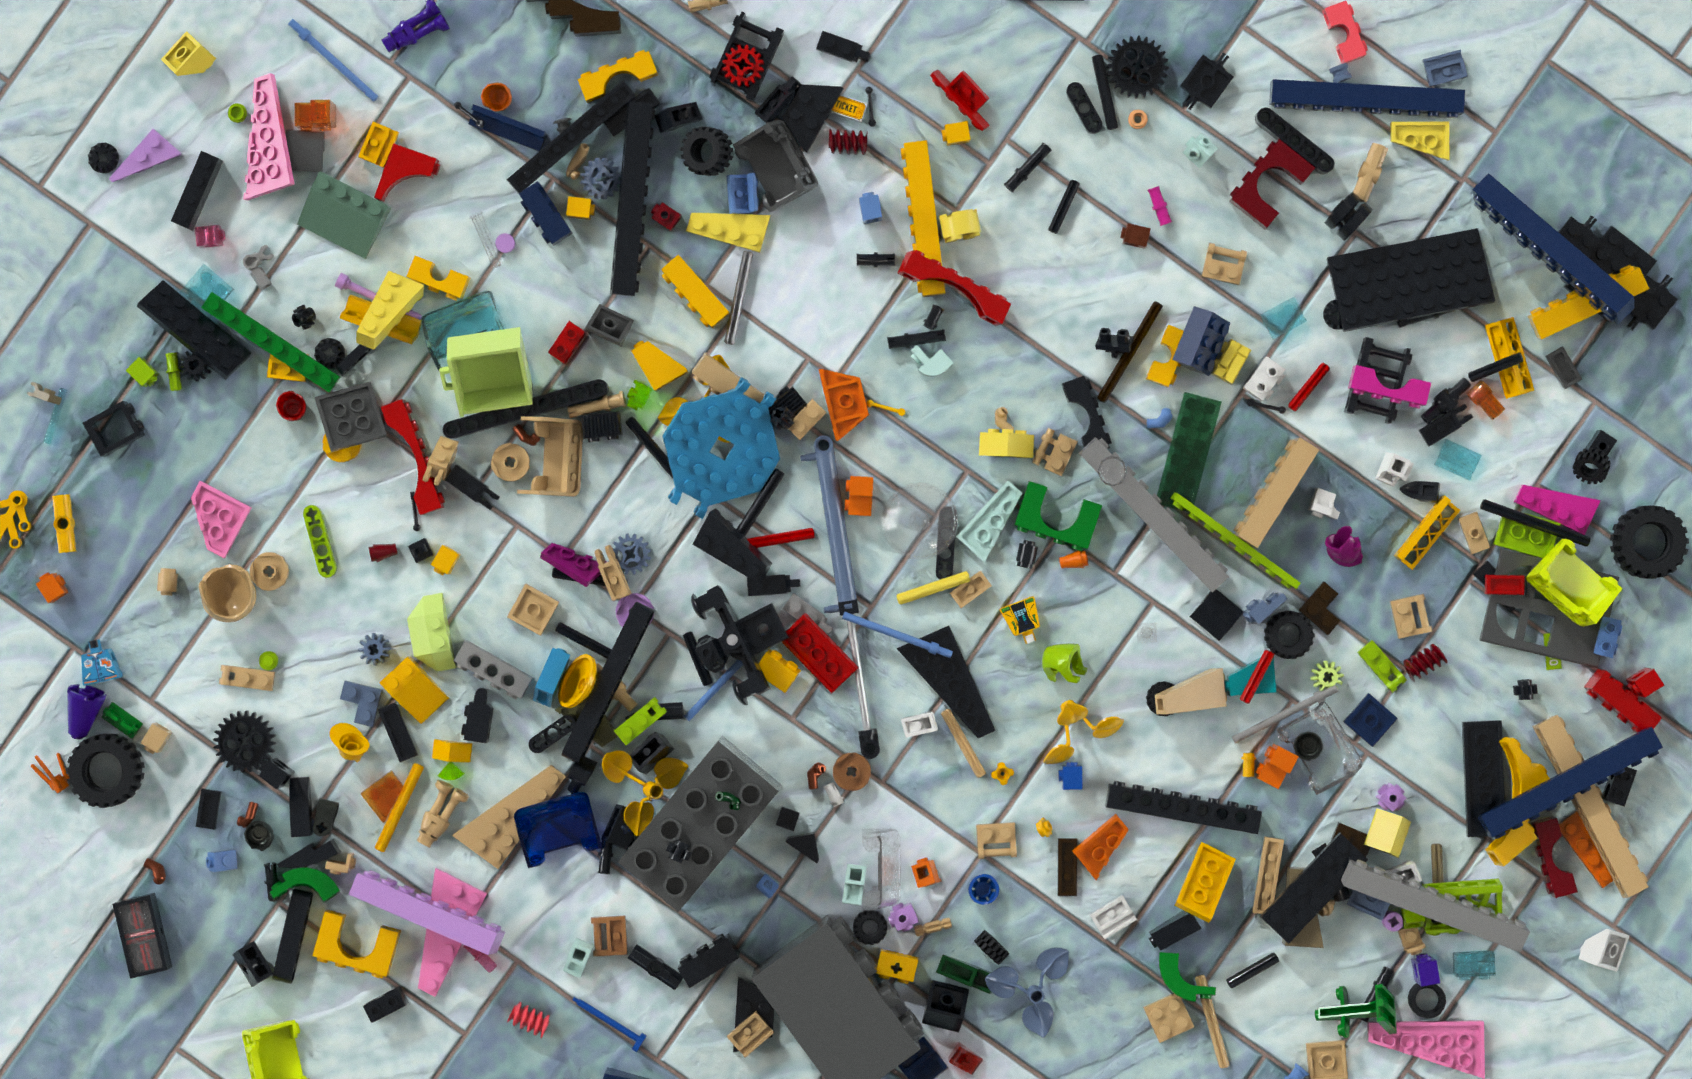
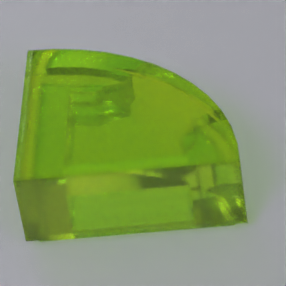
[437,762,465,780]

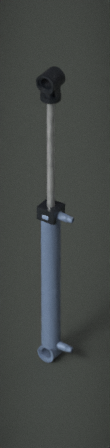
[800,436,880,759]

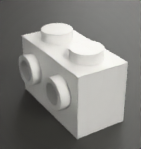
[1242,356,1285,402]

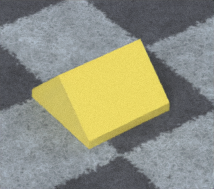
[1364,808,1411,858]

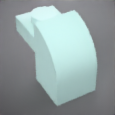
[911,345,954,377]
[563,938,594,978]

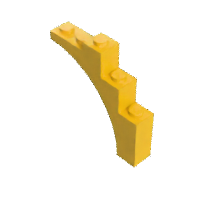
[1485,737,1550,866]

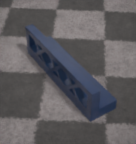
[468,104,547,152]

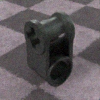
[313,798,339,837]

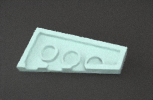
[956,480,1022,562]

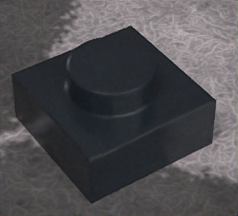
[776,807,800,831]

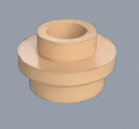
[1128,110,1148,129]

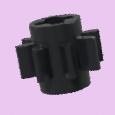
[292,304,316,330]
[770,406,795,431]
[1513,679,1538,700]
[666,839,692,863]

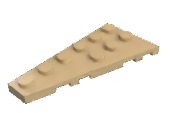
[452,765,566,869]

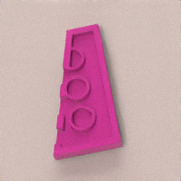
[1514,485,1601,535]

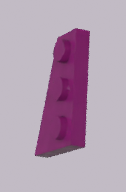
[540,543,607,587]

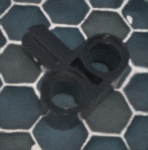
[567,756,598,794]

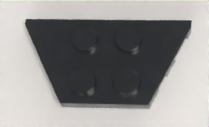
[783,84,844,153]
[733,977,774,1052]

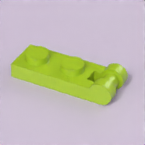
[1357,640,1407,693]
[614,697,667,745]

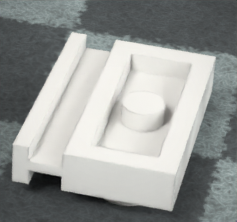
[1090,895,1137,939]

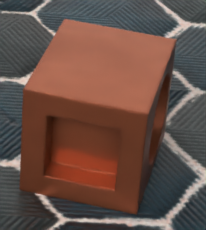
[1120,223,1151,249]

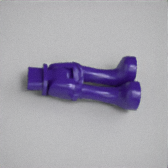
[381,0,450,53]

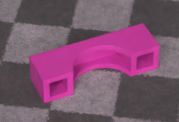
[1348,365,1431,409]

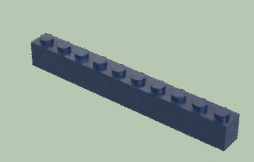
[1269,79,1465,118]
[1478,727,1663,839]

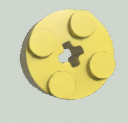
[939,209,981,243]

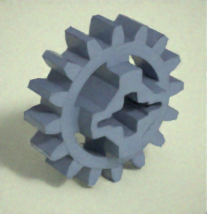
[580,158,621,199]
[613,533,651,575]

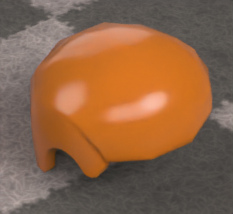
[481,82,512,112]

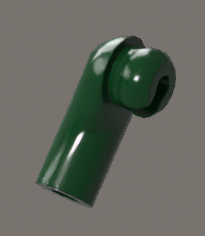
[715,791,741,810]

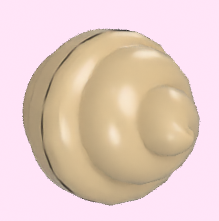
[1318,899,1335,916]

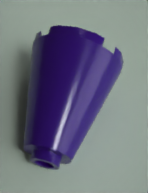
[67,684,106,740]

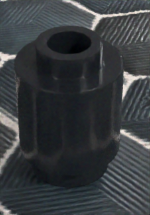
[1016,540,1038,569]

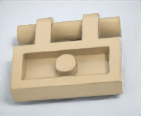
[1032,428,1078,476]

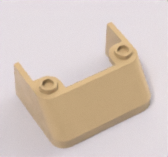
[517,417,583,497]

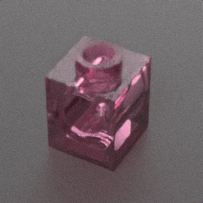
[195,225,226,248]

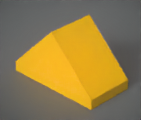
[432,739,473,762]

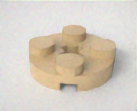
[491,443,530,481]
[250,552,289,591]

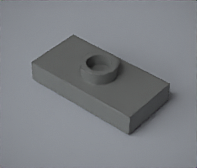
[1545,346,1582,389]

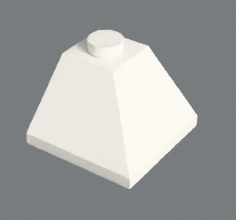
[1579,929,1630,972]

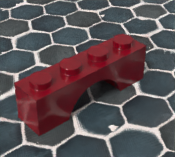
[1531,816,1578,898]

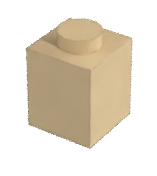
[141,722,173,754]

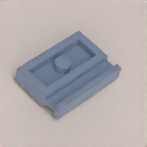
[1422,49,1468,87]

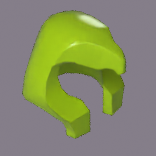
[1042,643,1088,684]

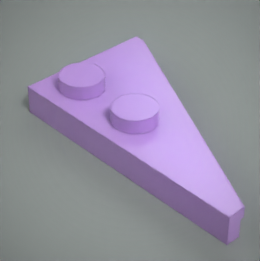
[109,129,182,182]

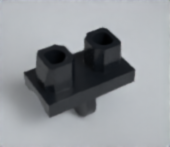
[1095,328,1134,358]

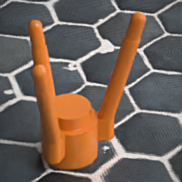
[31,753,70,794]

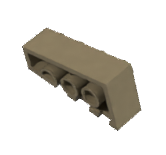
[1282,866,1324,948]

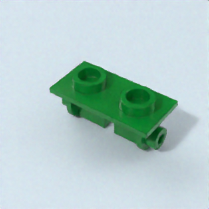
[101,702,143,739]

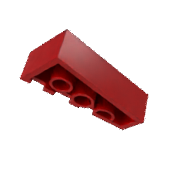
[1584,669,1662,733]

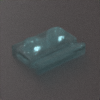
[1259,297,1307,340]
[1434,439,1482,480]

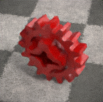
[722,45,764,87]

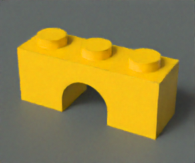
[406,256,470,301]
[1146,325,1184,388]

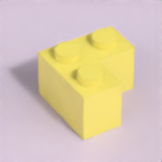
[979,429,1034,458]

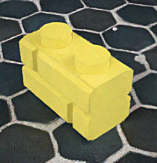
[1211,339,1251,384]

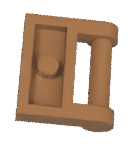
[591,915,628,956]

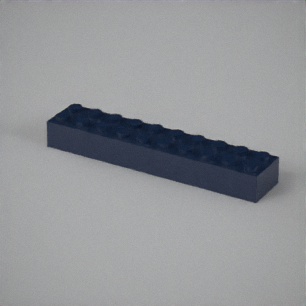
[1472,173,1635,324]

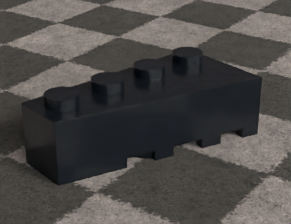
[692,508,772,583]

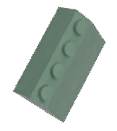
[297,171,391,259]

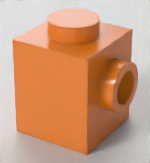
[36,572,69,603]

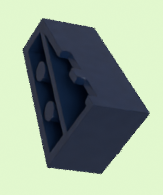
[519,181,573,246]

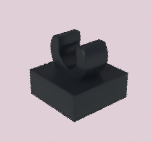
[408,538,434,563]

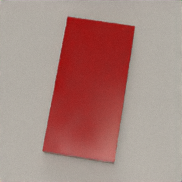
[782,613,859,693]

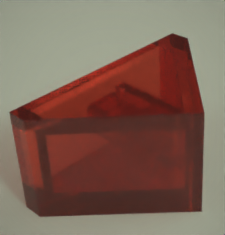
[948,1042,983,1075]

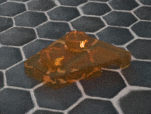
[361,770,403,822]

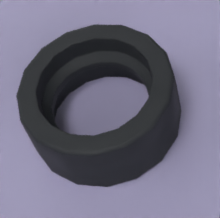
[1408,983,1446,1019]

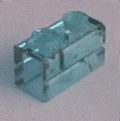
[1453,950,1496,980]

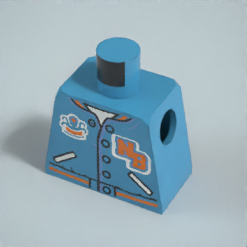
[81,639,123,686]

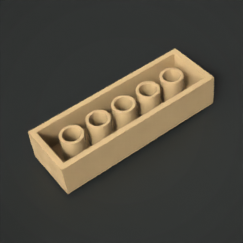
[1233,437,1319,548]

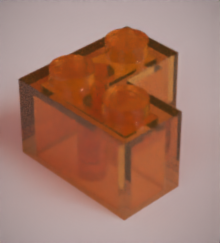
[295,100,336,131]

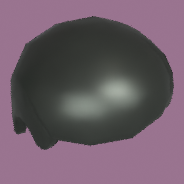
[1293,731,1323,761]
[244,821,274,851]

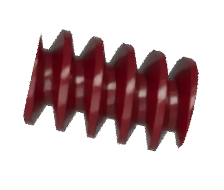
[829,129,868,155]
[1403,644,1448,682]

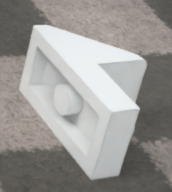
[901,711,938,738]

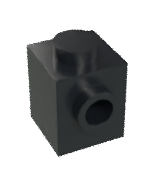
[1586,430,1617,457]

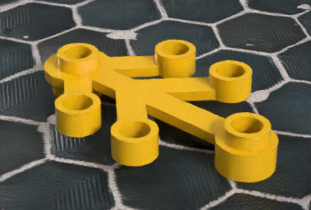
[0,490,31,549]

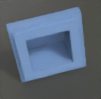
[756,874,779,898]

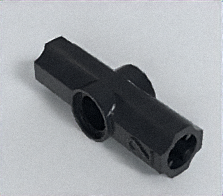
[628,944,683,990]

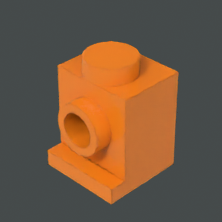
[911,858,942,888]

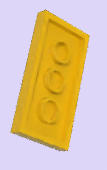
[1174,842,1236,923]

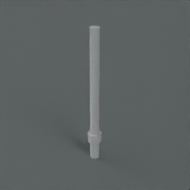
[1232,685,1339,743]

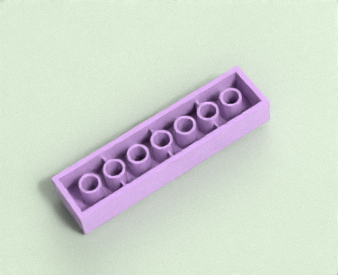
[349,870,505,955]

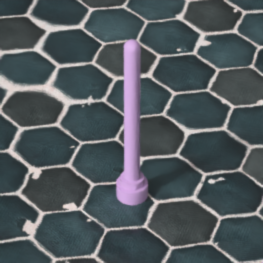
[335,273,422,320]

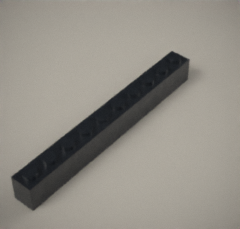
[610,101,655,296]

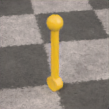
[866,400,905,416]

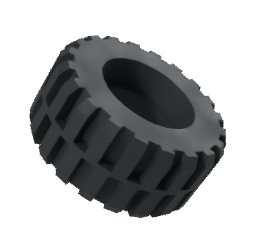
[1610,505,1689,579]
[66,734,145,808]

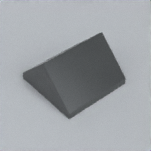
[585,304,634,347]

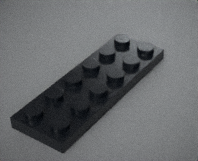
[137,280,251,380]
[1462,720,1505,837]
[1260,833,1368,944]

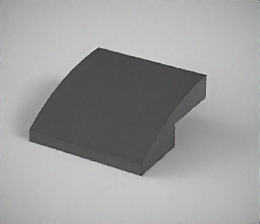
[285,130,325,172]

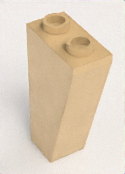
[1155,668,1227,714]

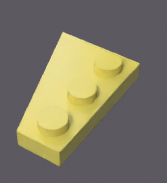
[1390,121,1450,161]

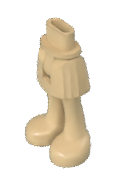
[417,780,469,848]

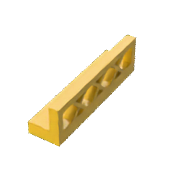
[340,295,422,345]
[1485,317,1535,399]
[1394,496,1460,570]

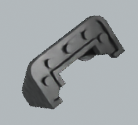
[733,120,818,212]

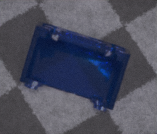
[514,792,603,868]

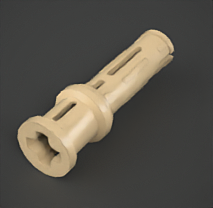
[567,391,627,419]

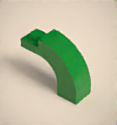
[270,868,340,903]
[1159,952,1216,1002]

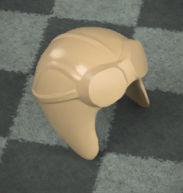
[199,564,256,622]

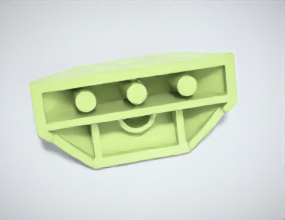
[407,593,457,671]

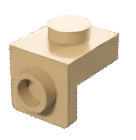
[325,852,356,875]

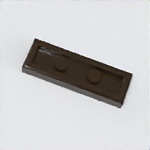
[1057,838,1077,896]

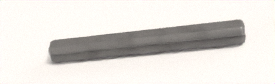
[724,251,753,345]

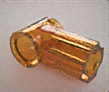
[1466,380,1505,420]

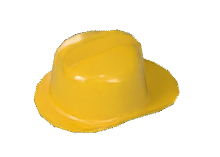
[329,723,370,762]

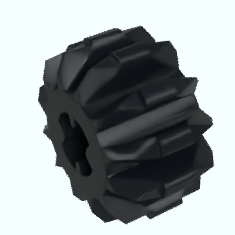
[179,351,212,382]

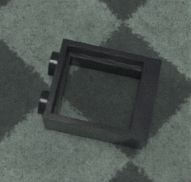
[83,401,145,457]

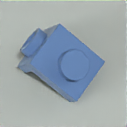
[206,850,238,872]

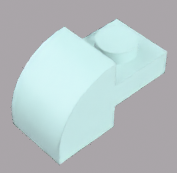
[842,864,867,906]

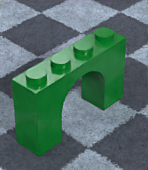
[1014,481,1102,551]

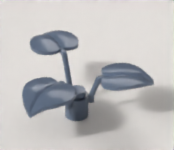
[985,947,1069,1037]

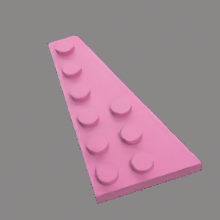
[243,73,295,201]
[418,868,487,997]
[1368,1020,1485,1079]

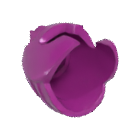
[1325,526,1363,567]

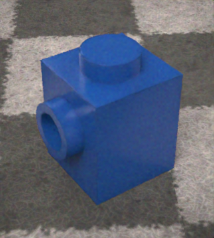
[1058,762,1083,790]

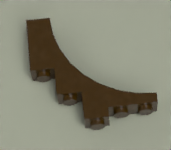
[526,0,621,37]

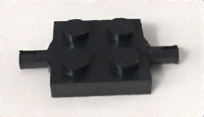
[1180,53,1234,110]

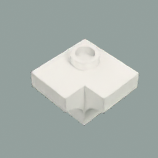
[1375,452,1414,486]
[1308,488,1340,520]

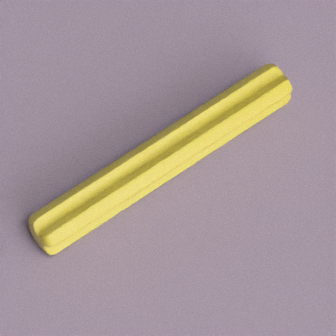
[896,571,970,605]

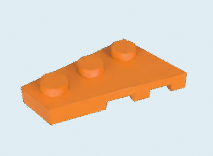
[1072,814,1129,881]

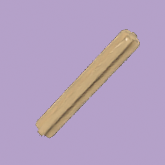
[941,708,986,778]

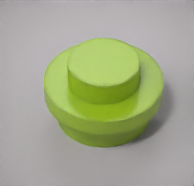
[228,103,247,123]
[259,651,278,670]

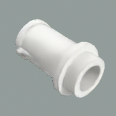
[824,782,844,807]

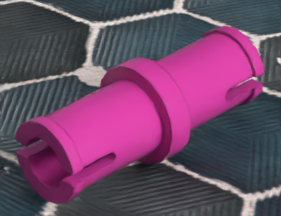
[1147,186,1172,226]

